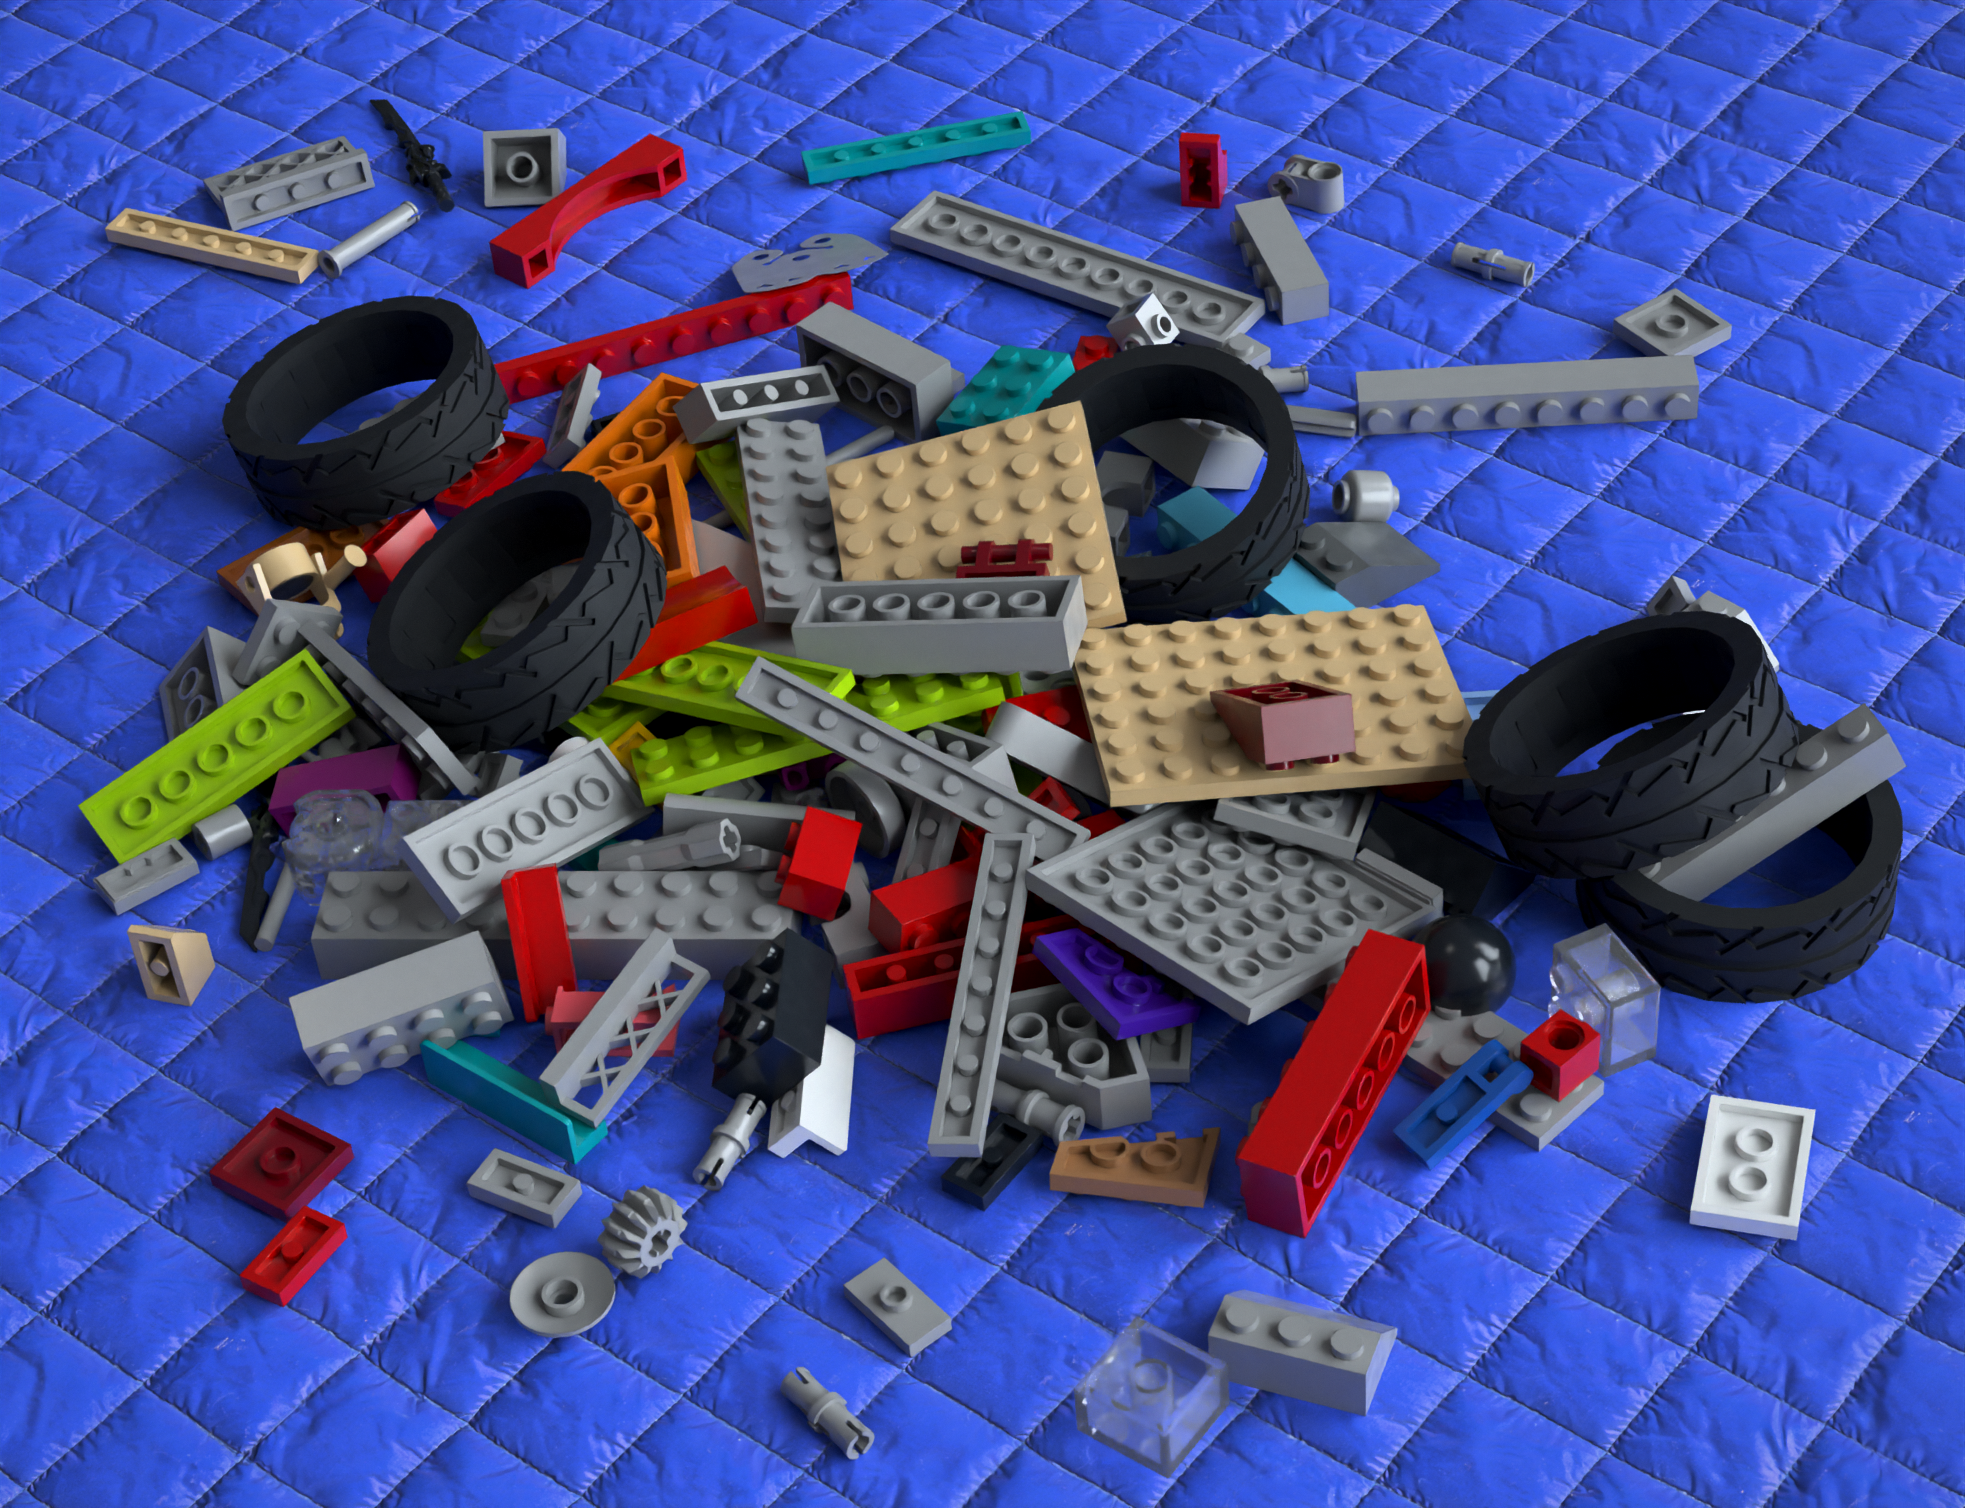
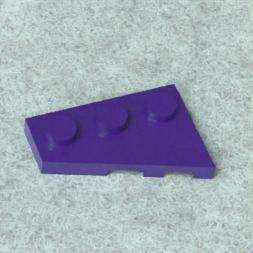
[1032,928,1202,1041]

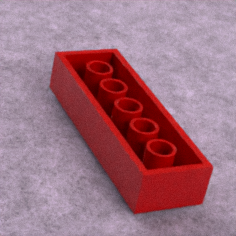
[1235,928,1431,1239]

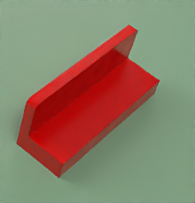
[501,863,579,1023]

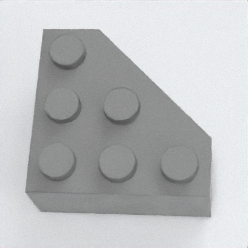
[996,983,1152,1130]

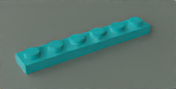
[801,111,1032,185]

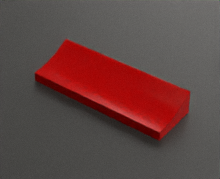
[606,565,758,687]

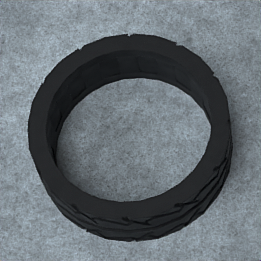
[222,295,509,531]
[1035,343,1310,628]
[366,471,667,755]
[1462,611,1799,879]
[1575,712,1903,1004]

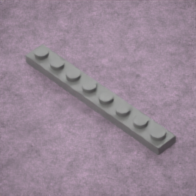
[734,656,1091,863]
[927,833,1036,1157]

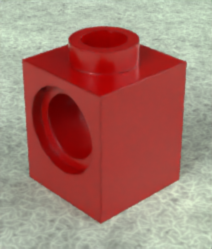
[1520,1009,1600,1102]

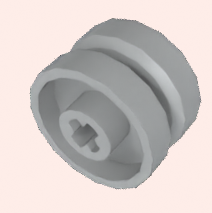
[825,760,916,859]

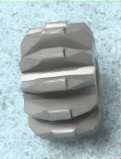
[597,1185,688,1279]

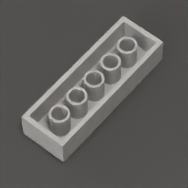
[791,575,1088,678]

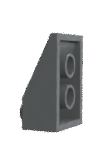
[1292,522,1440,608]

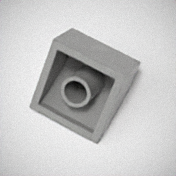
[483,128,567,208]

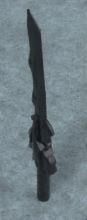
[369,99,455,212]
[239,764,289,953]

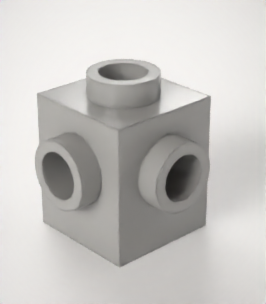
[1106,293,1179,351]

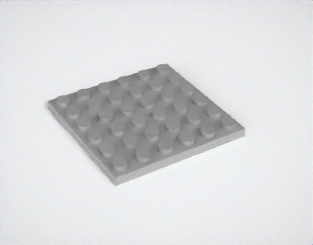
[1025,798,1437,1025]

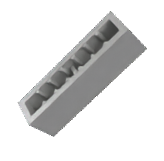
[663,793,856,854]

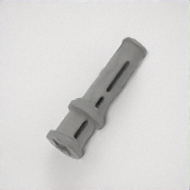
[990,1078,1085,1147]

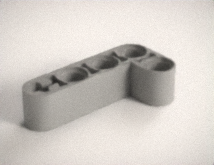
[984,701,1165,820]

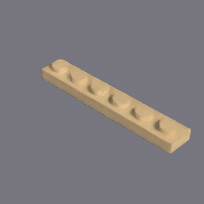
[105,208,319,284]

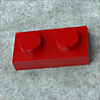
[239,1205,348,1308]

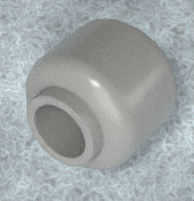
[1332,470,1399,522]

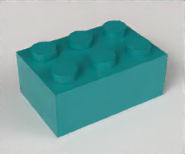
[936,345,1076,436]

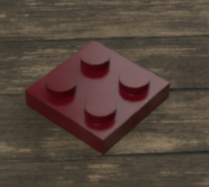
[208,1107,354,1223]

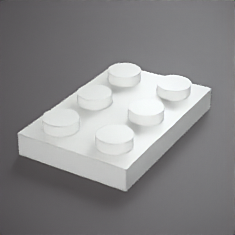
[1689,1095,1815,1241]

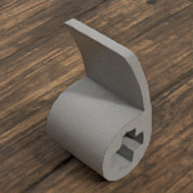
[187,804,253,861]

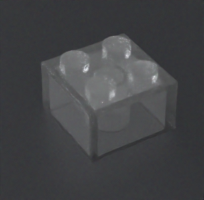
[1548,923,1661,1078]
[1074,1316,1229,1479]

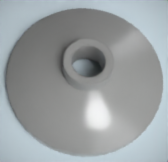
[510,1252,615,1338]

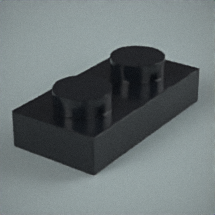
[941,1112,1044,1211]

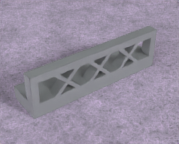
[539,927,711,1129]

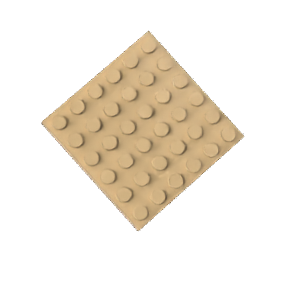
[826,400,1127,628]

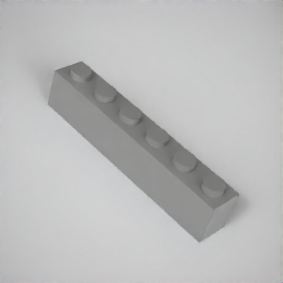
[1638,703,1907,902]

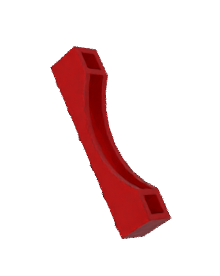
[489,134,687,289]

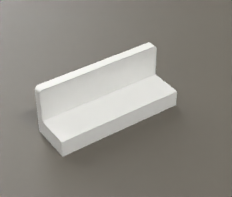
[768,1023,855,1158]

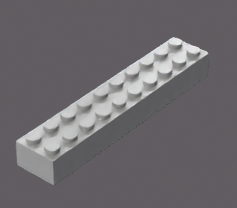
[311,871,804,980]

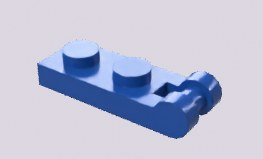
[1392,1039,1534,1171]

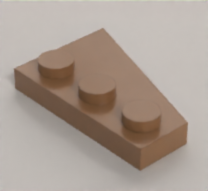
[1049,1127,1221,1208]

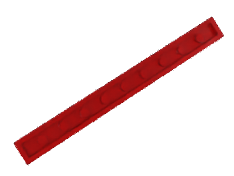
[494,271,854,404]

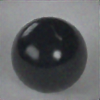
[1412,914,1516,1016]

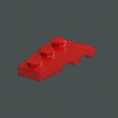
[433,430,547,517]

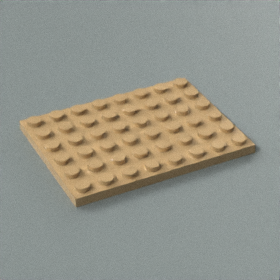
[1072,604,1473,807]

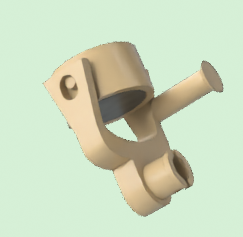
[236,543,367,641]

